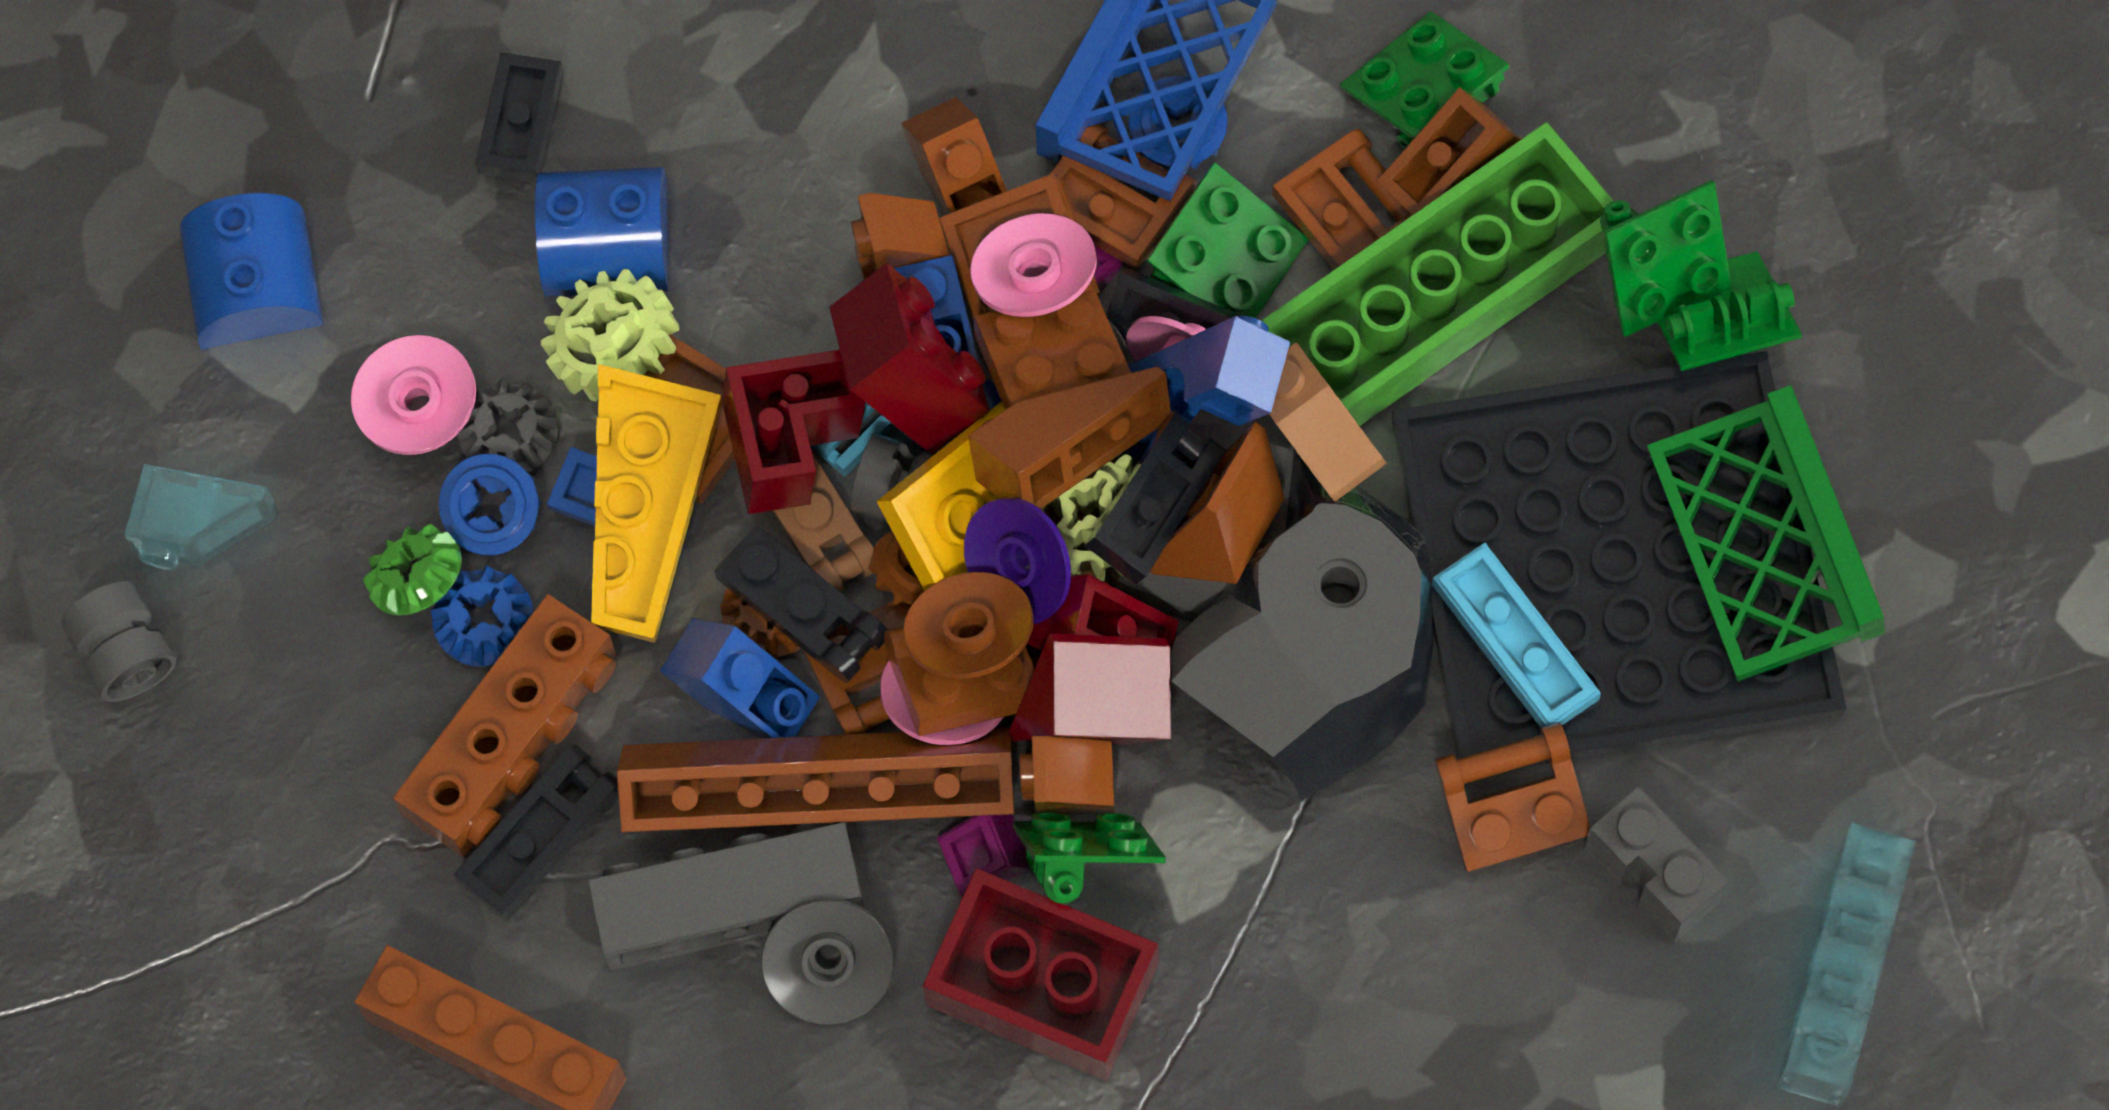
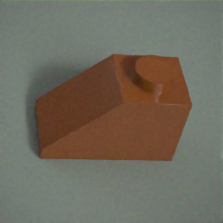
[1376,87,1521,215]

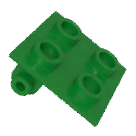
[1339,11,1510,150]
[1146,162,1309,318]
[1600,180,1731,337]
[1657,251,1802,371]
[1013,812,1166,904]

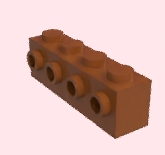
[393,594,617,858]

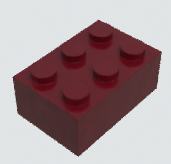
[922,868,1159,1081]

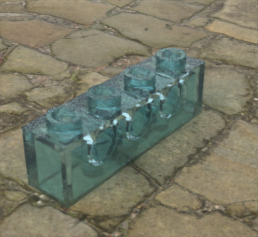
[1776,823,1916,1107]

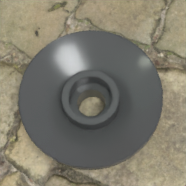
[762,898,894,1025]

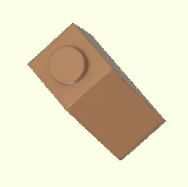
[1269,342,1387,501]

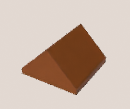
[1150,422,1285,584]

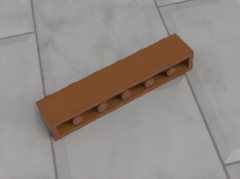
[617,727,1014,832]

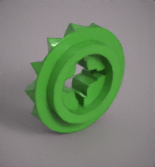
[363,523,462,615]

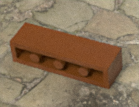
[354,945,627,1110]

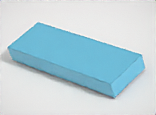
[1432,543,1601,727]

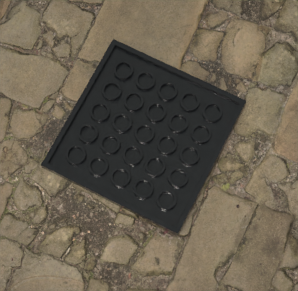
[1392,351,1847,768]

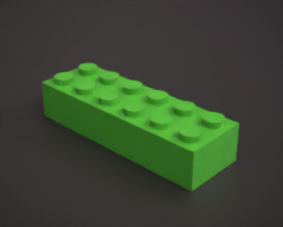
[1262,122,1613,426]

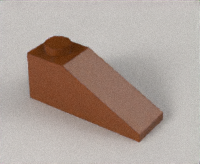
[968,367,1171,509]

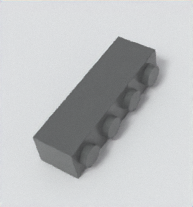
[588,822,864,971]

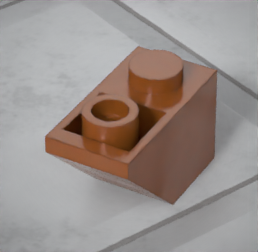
[901,97,1007,216]
[850,193,950,280]
[1020,736,1114,815]

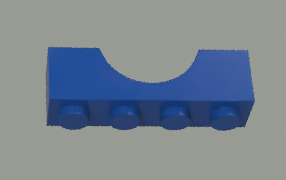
[1121,316,1290,461]

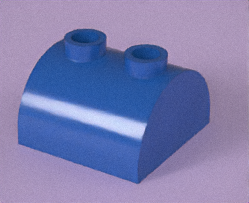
[535,167,669,297]
[180,193,324,350]

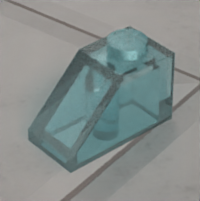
[124,464,278,570]

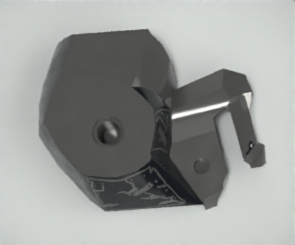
[1105,432,1433,801]

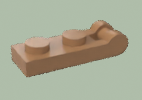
[772,451,874,592]

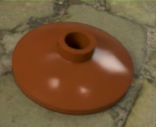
[904,572,1034,679]

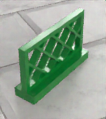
[1647,385,1886,681]

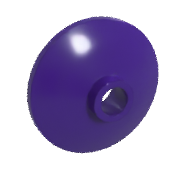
[964,497,1071,624]

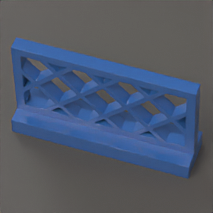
[1035,0,1277,202]

